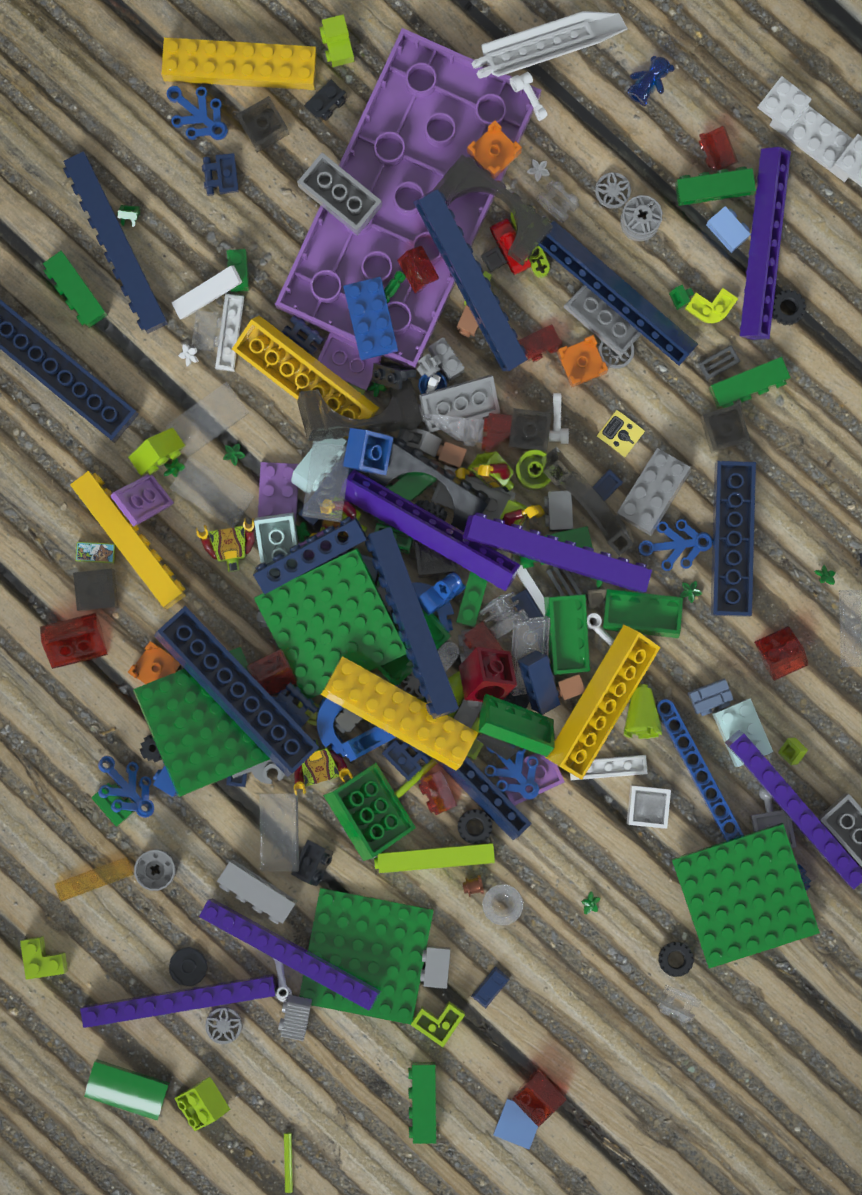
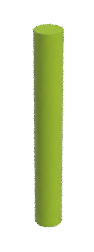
[395,758,437,798]
[284,1133,293,1193]

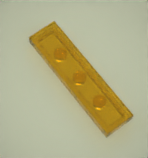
[54,857,134,902]

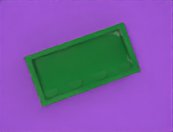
[602,589,683,638]
[544,594,590,675]
[377,609,451,685]
[479,694,555,757]
[84,1059,170,1121]

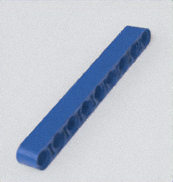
[656,699,743,841]

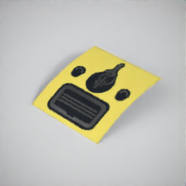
[597,410,645,457]

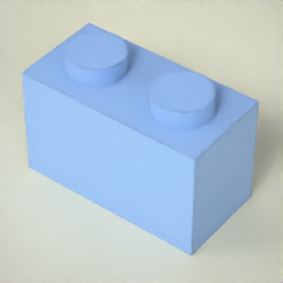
[706,206,751,253]

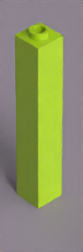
[374,843,495,873]

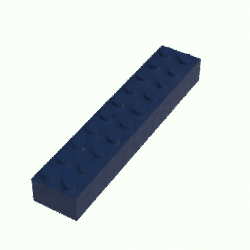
[0,300,139,443]
[154,606,319,777]

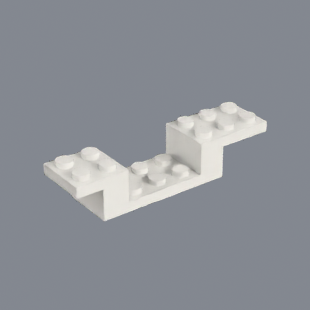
[758,76,862,187]

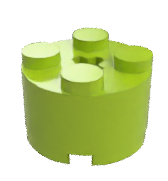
[515,450,555,491]

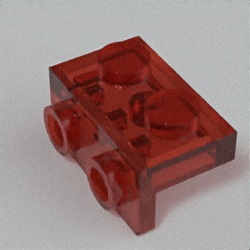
[699,126,738,171]

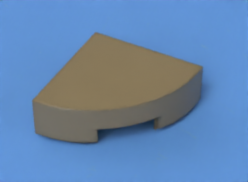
[587,589,607,609]

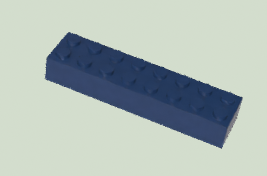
[711,461,756,617]

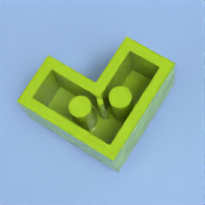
[319,14,355,67]
[128,427,185,476]
[20,936,68,980]
[411,1001,465,1047]

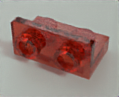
[397,246,439,294]
[518,324,563,362]
[463,621,503,650]

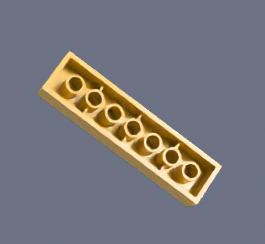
[161,37,317,90]
[232,315,380,439]
[70,471,186,609]
[545,625,661,780]
[321,656,478,770]

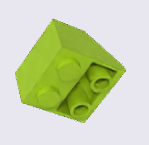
[174,1077,231,1131]

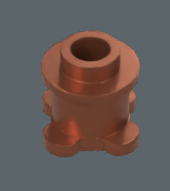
[462,875,484,897]

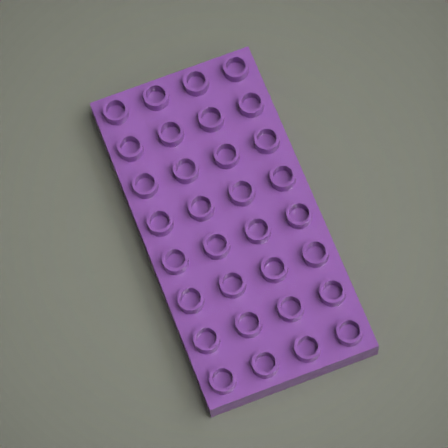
[275,28,541,369]

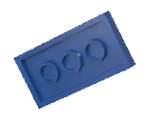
[343,276,398,360]

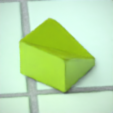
[778,738,808,765]

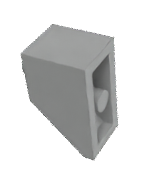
[397,425,442,457]

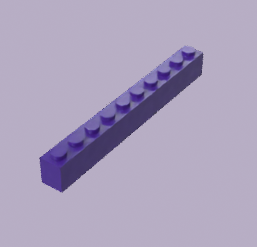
[740,147,791,340]
[339,470,520,591]
[463,513,652,593]
[725,730,862,890]
[199,898,381,1011]
[80,974,277,1028]

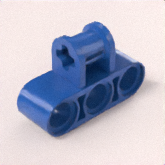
[418,572,466,616]

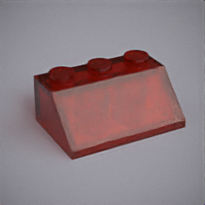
[40,613,108,669]

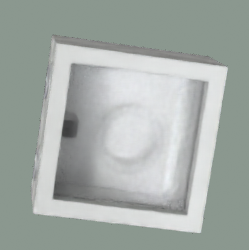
[627,785,671,829]

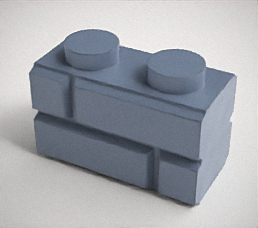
[688,679,733,716]

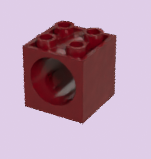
[459,647,517,702]

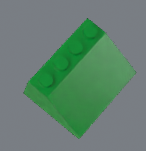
[323,763,416,861]

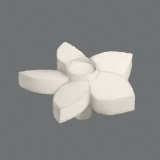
[527,159,550,182]
[178,344,199,366]

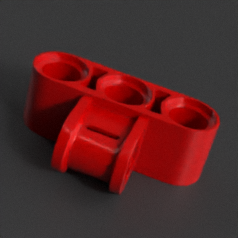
[489,218,531,275]

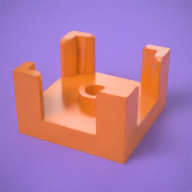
[467,120,522,179]
[557,335,608,388]
[128,641,182,684]

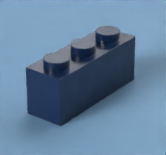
[518,650,561,715]

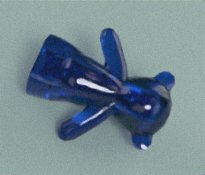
[627,56,675,106]

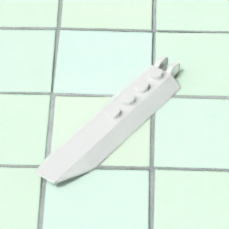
[471,11,628,79]

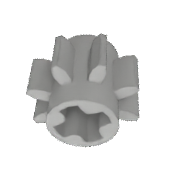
[417,353,441,378]

